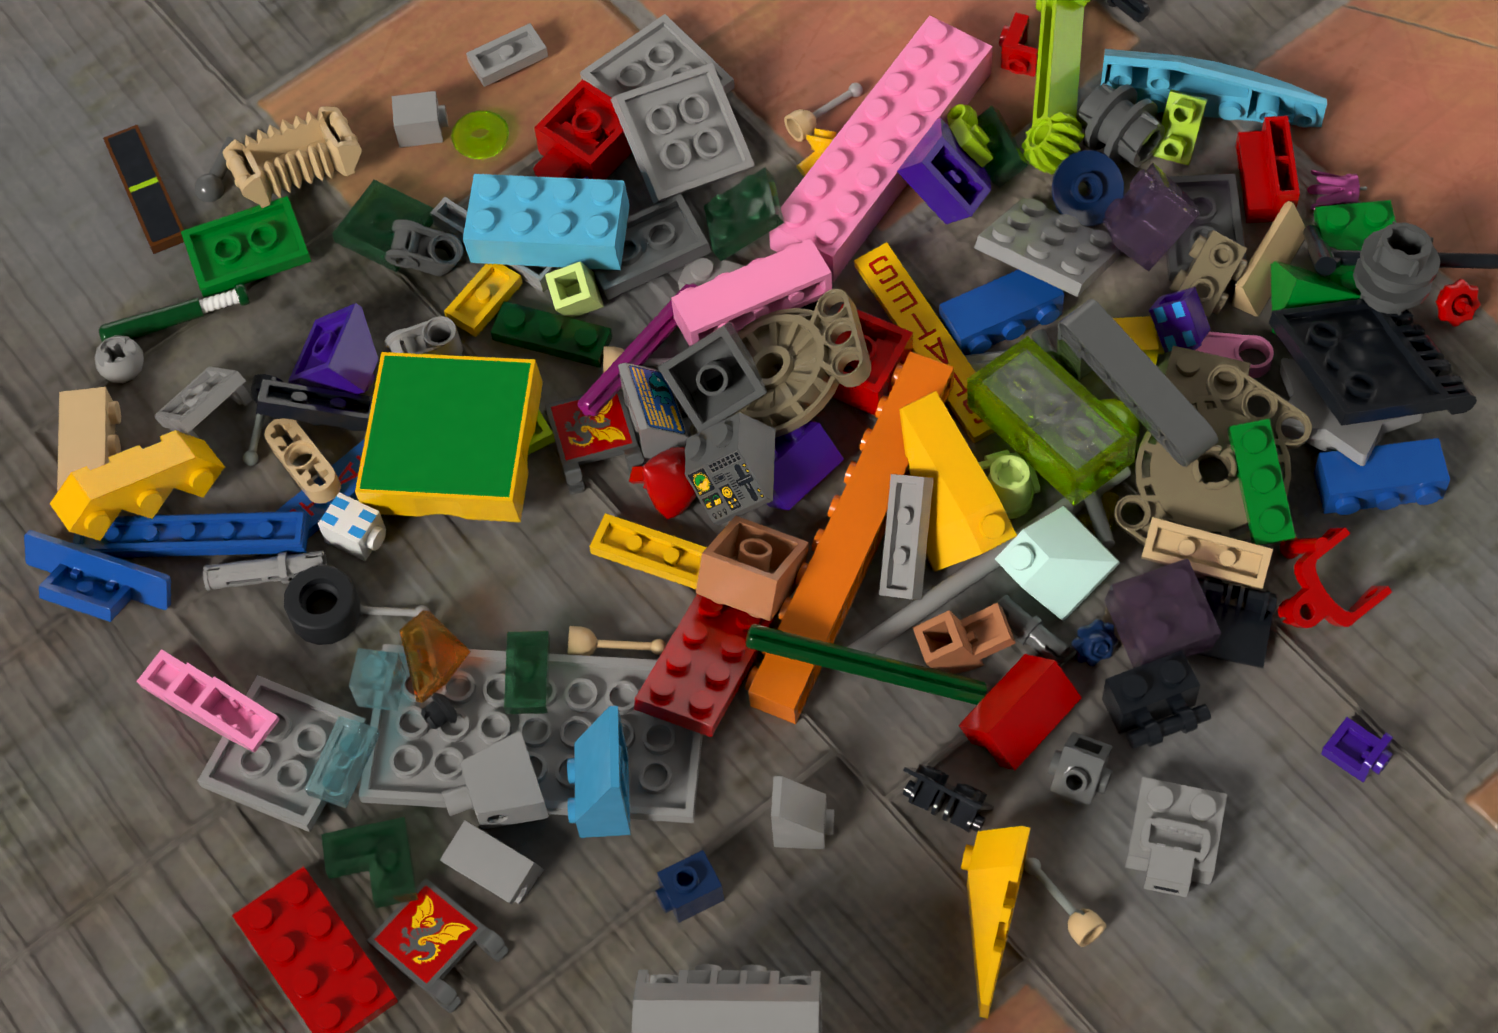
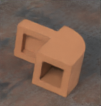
[913,603,1016,674]

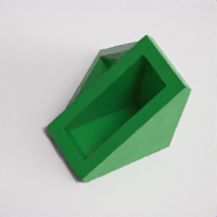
[1271,261,1360,334]

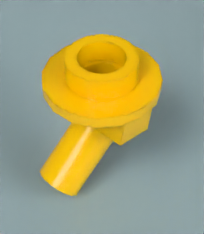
[796,128,837,177]

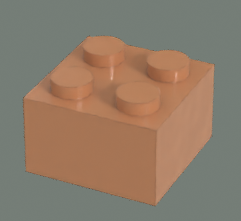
[696,516,809,621]

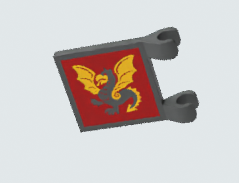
[545,389,644,495]
[367,878,509,1013]

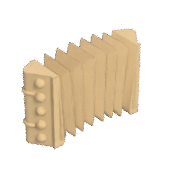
[223,107,362,208]

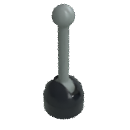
[243,374,283,466]

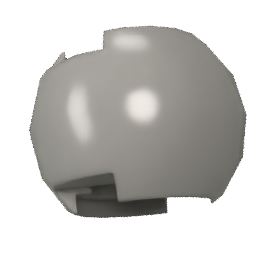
[95,335,144,384]

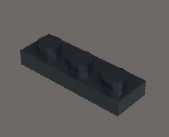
[256,379,373,431]

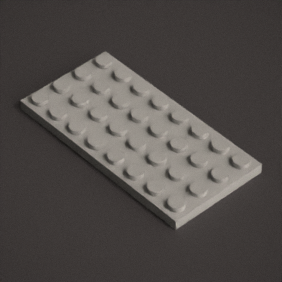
[359,644,703,823]

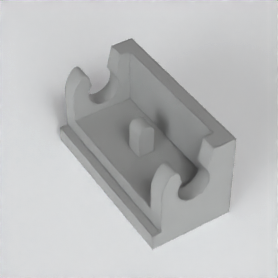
[440,820,544,905]

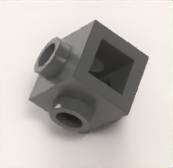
[1048,732,1113,805]

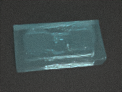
[305,716,380,808]

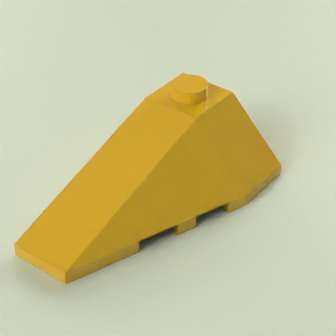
[899,391,1017,572]
[961,826,1030,1019]

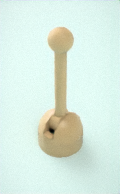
[568,626,666,656]

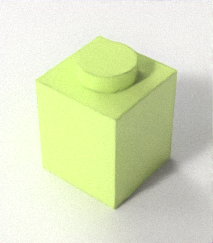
[545,261,604,318]

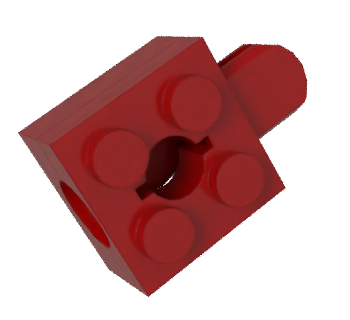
[533,79,632,180]
[829,304,913,415]

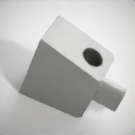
[442,731,549,829]

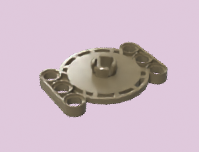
[687,289,871,438]
[1114,364,1312,579]

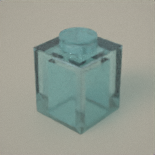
[349,648,406,711]

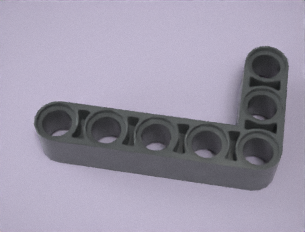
[1057,299,1219,467]

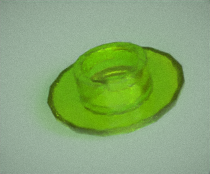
[451,111,509,159]

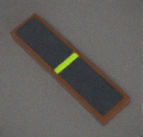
[103,125,184,254]

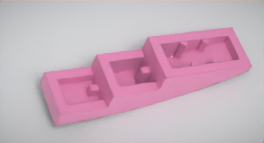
[136,649,280,753]

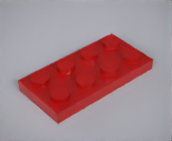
[634,594,774,737]
[232,866,398,1033]

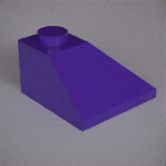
[288,303,378,394]

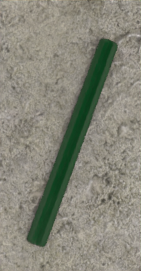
[746,624,987,705]

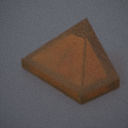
[399,610,471,703]

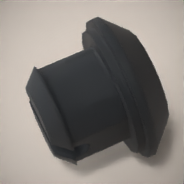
[421,693,457,729]

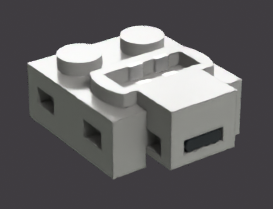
[1125,777,1227,897]

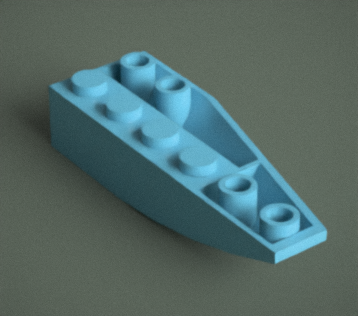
[1101,49,1327,127]

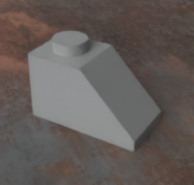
[771,776,835,849]

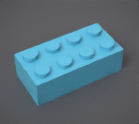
[463,174,630,270]

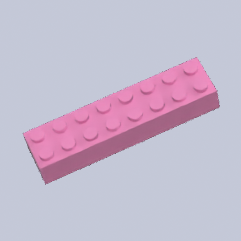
[769,16,993,282]

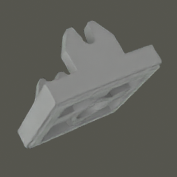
[155,366,252,438]

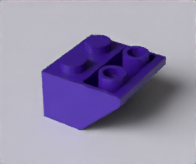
[897,118,991,224]
[767,421,844,511]

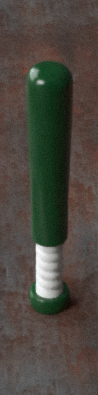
[99,283,250,342]

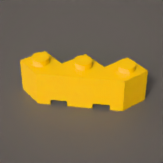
[50,430,225,541]

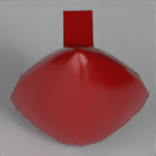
[629,447,697,519]

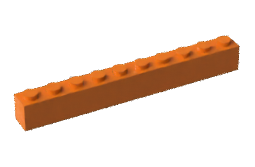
[745,351,954,724]

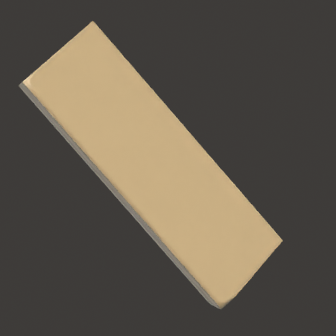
[1232,201,1306,316]

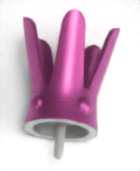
[1307,170,1367,210]

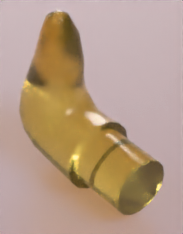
[1075,492,1119,532]

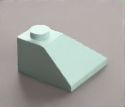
[995,506,1120,621]

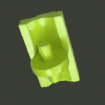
[1153,89,1208,166]

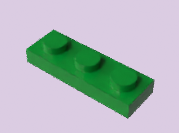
[1227,418,1296,546]

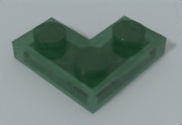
[321,817,418,908]

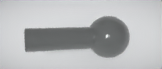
[195,137,238,202]

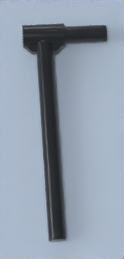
[1303,225,1498,276]

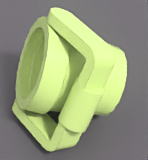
[978,449,1040,519]

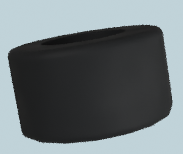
[284,565,361,645]

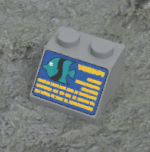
[618,363,692,464]

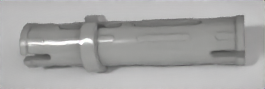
[203,550,327,591]

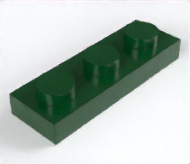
[491,301,613,368]

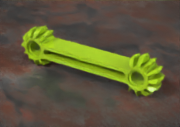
[1021,0,1091,175]

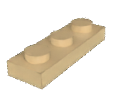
[1141,517,1273,590]

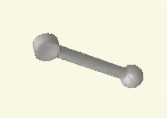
[360,603,430,621]

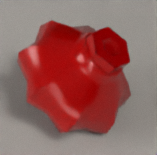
[1435,279,1481,327]

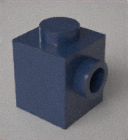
[654,850,724,923]

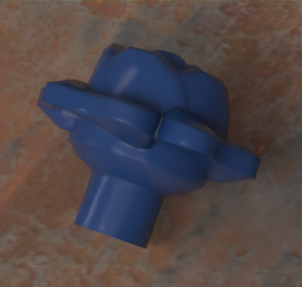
[1071,619,1119,666]

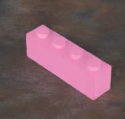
[671,239,832,347]

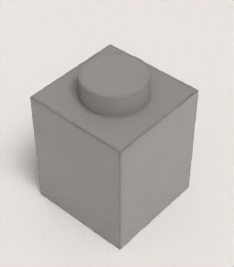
[392,91,448,148]

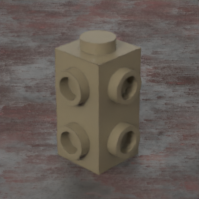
[1169,230,1248,318]

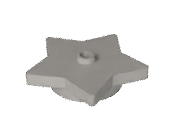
[1279,358,1423,466]

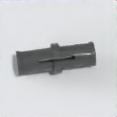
[998,595,1071,663]

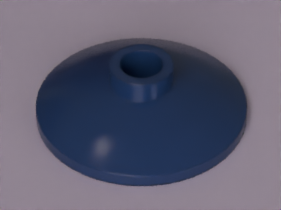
[1052,150,1124,226]

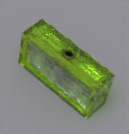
[967,336,1137,506]

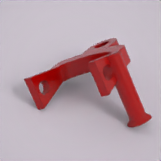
[1278,527,1392,628]

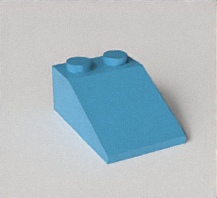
[567,706,631,838]

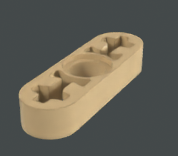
[265,418,341,504]

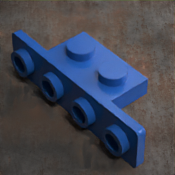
[24,530,171,622]

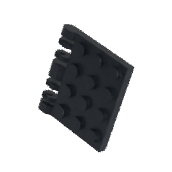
[1269,299,1477,426]

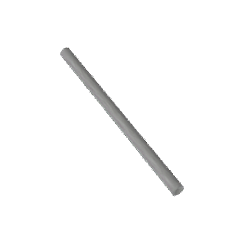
[840,459,1131,674]

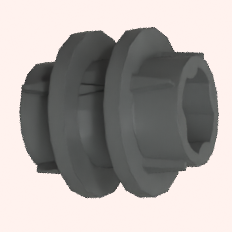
[1076,83,1165,167]
[1353,221,1440,315]

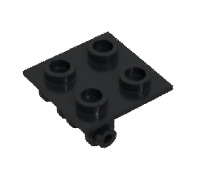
[1181,578,1277,668]
[903,764,994,833]

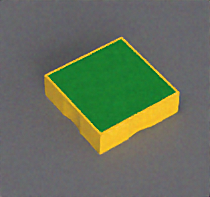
[355,352,543,522]

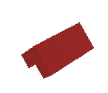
[1235,116,1300,223]
[958,654,1082,771]

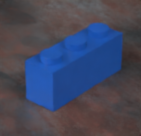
[939,269,1064,356]
[1314,438,1450,515]

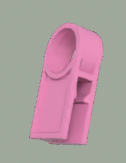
[1195,332,1274,378]

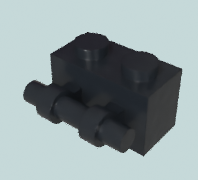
[1102,650,1211,749]

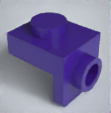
[1321,717,1393,783]

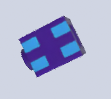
[1149,287,1211,353]

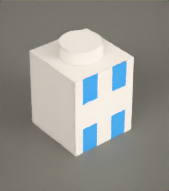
[318,492,386,561]

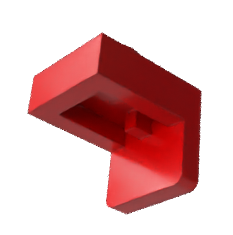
[999,12,1038,77]

